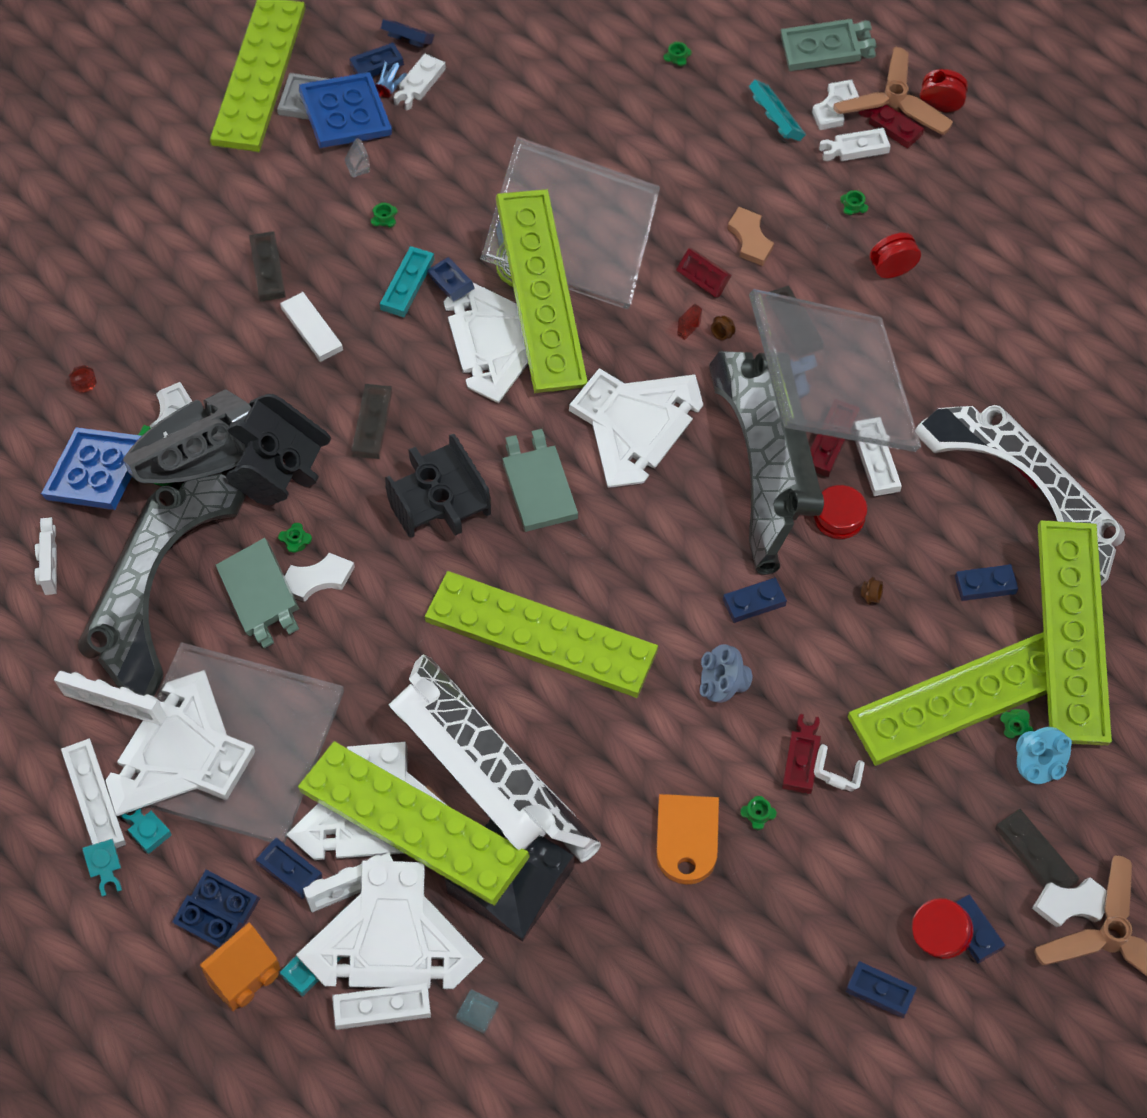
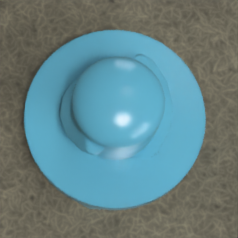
[1016,727,1072,784]

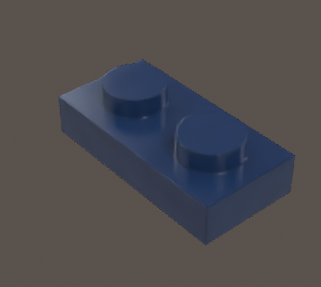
[380,19,434,47]
[349,42,404,77]
[427,257,475,302]
[955,564,1018,601]
[723,577,787,623]
[256,838,323,900]
[956,894,1005,964]
[846,961,917,1019]

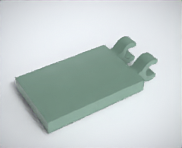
[781,19,876,71]
[503,429,578,532]
[216,538,299,648]

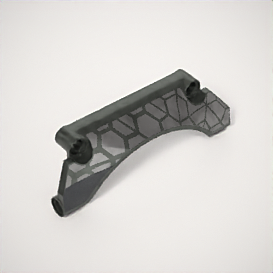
[709,351,824,575]
[78,473,246,696]

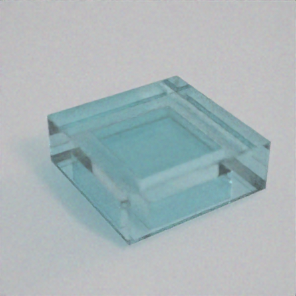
[456,989,499,1034]

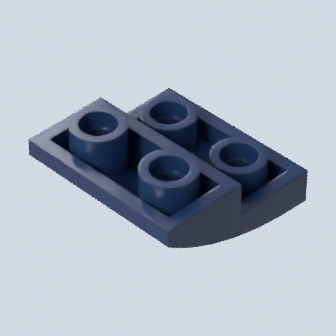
[172,870,260,948]

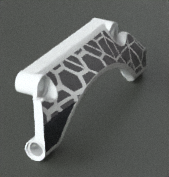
[915,405,1125,586]
[389,655,601,862]

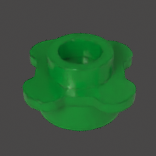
[664,42,691,66]
[840,190,868,215]
[371,203,398,227]
[278,523,312,553]
[1000,709,1033,739]
[740,796,777,830]

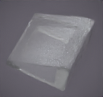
[345,138,370,177]

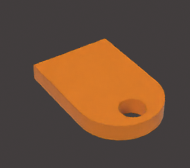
[656,794,719,884]

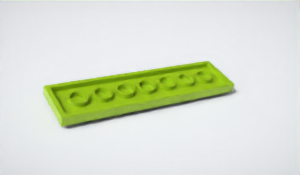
[210,0,306,152]
[496,189,588,393]
[1038,521,1112,746]
[425,571,658,698]
[848,632,1047,766]
[298,741,530,906]

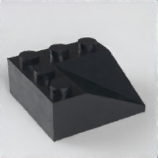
[445,818,574,942]

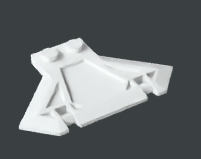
[444,283,528,404]
[569,368,703,488]
[106,670,255,816]
[286,742,446,860]
[296,861,483,989]

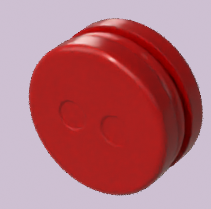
[920,69,968,112]
[869,232,921,278]
[814,485,867,539]
[912,898,973,959]

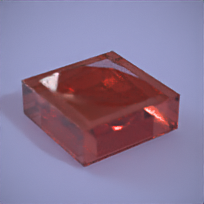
[677,304,702,340]

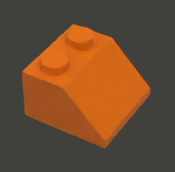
[200,923,281,1012]

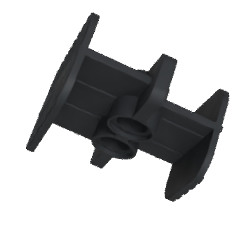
[226,394,331,505]
[385,434,491,538]

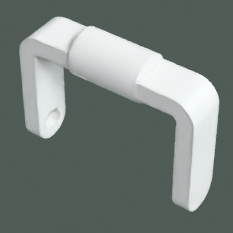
[814,744,864,792]

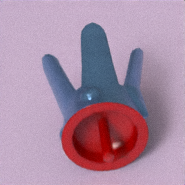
[375,62,407,98]

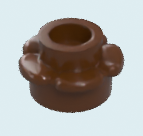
[711,315,736,340]
[861,577,883,605]

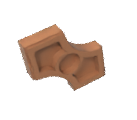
[727,207,774,266]

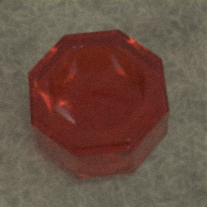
[69,365,97,393]

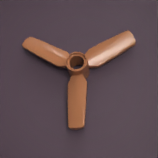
[833,47,953,135]
[1035,856,1147,976]

